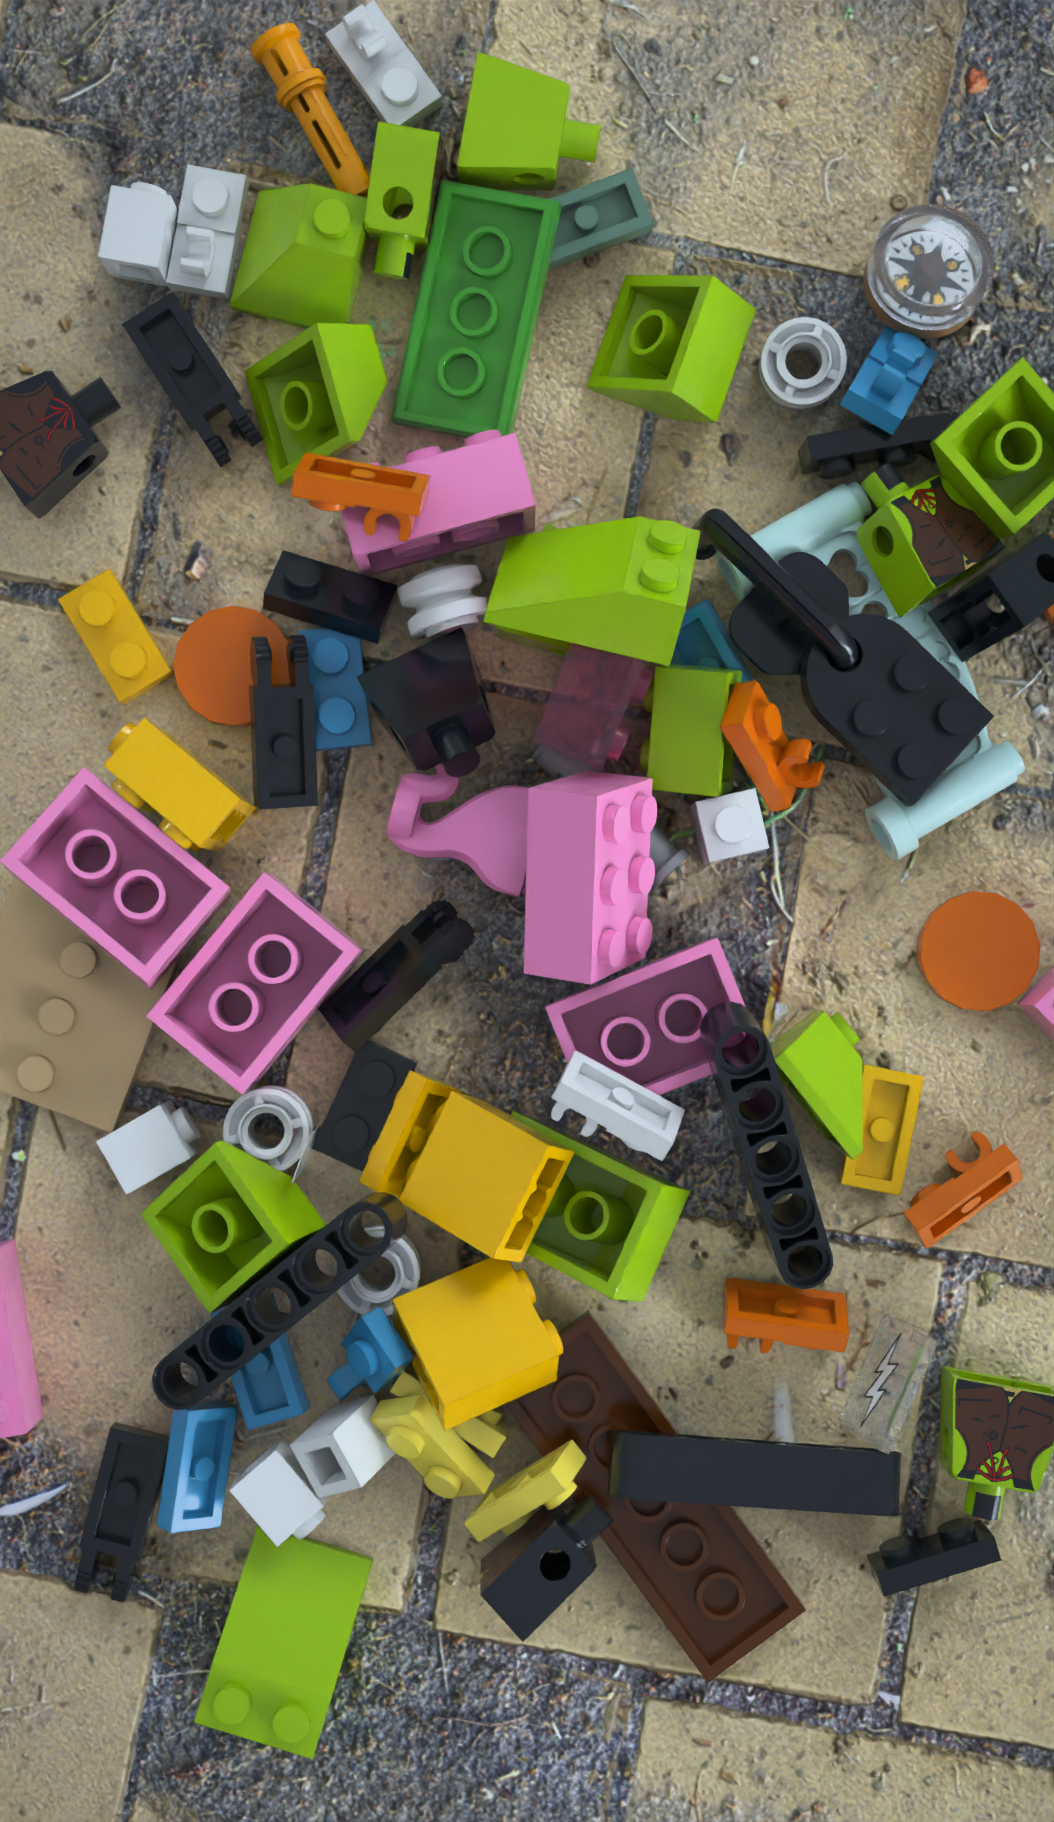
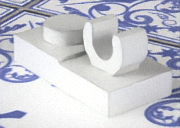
[325,0,443,127]
[166,164,249,300]
[551,1050,685,1161]

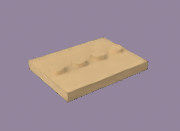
[0,878,183,1133]

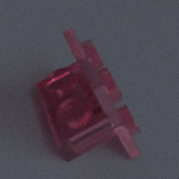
[532,643,655,770]

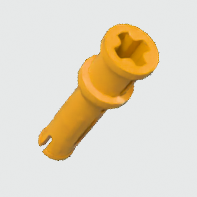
[250,22,370,198]

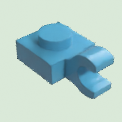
[327,1307,414,1402]

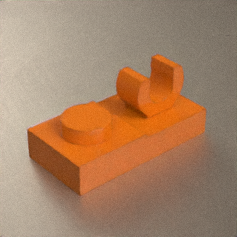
[291,452,431,542]
[720,680,825,812]
[903,1131,1023,1249]
[723,1277,849,1353]

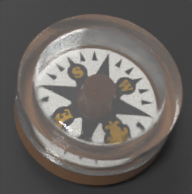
[863,204,994,339]

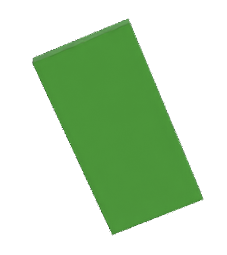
[391,180,562,439]

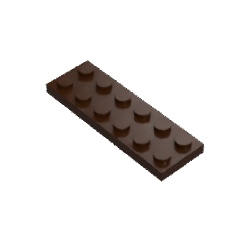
[504,1310,806,1683]

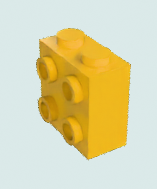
[103,718,256,853]
[399,1091,575,1262]
[392,1257,563,1431]

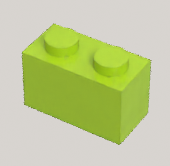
[640,664,743,797]

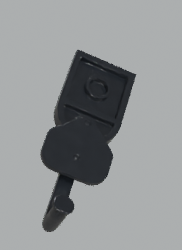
[691,508,994,807]

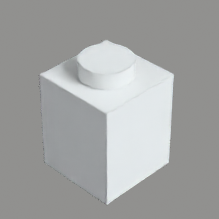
[98,182,178,287]
[690,788,769,865]
[96,1100,200,1195]
[290,1395,396,1498]
[229,1436,328,1547]

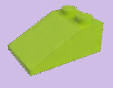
[484,516,701,666]
[510,1110,690,1302]
[194,1525,373,1759]

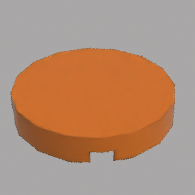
[173,606,291,727]
[916,891,1040,1011]

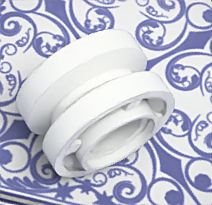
[758,317,847,411]
[397,564,489,640]
[223,1085,314,1171]
[334,1224,422,1316]

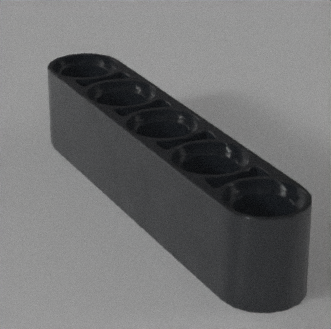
[700,1001,833,1289]
[152,1192,408,1410]
[607,1430,901,1516]

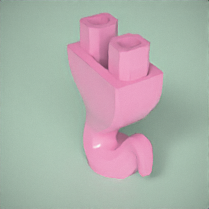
[386,763,528,899]

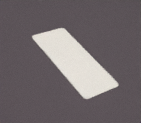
[291,1126,320,1183]

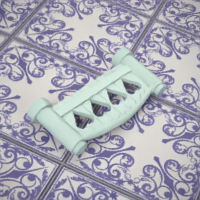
[713,482,1025,861]

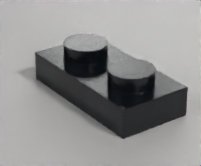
[263,550,398,644]
[312,1040,418,1171]
[866,1518,1002,1597]

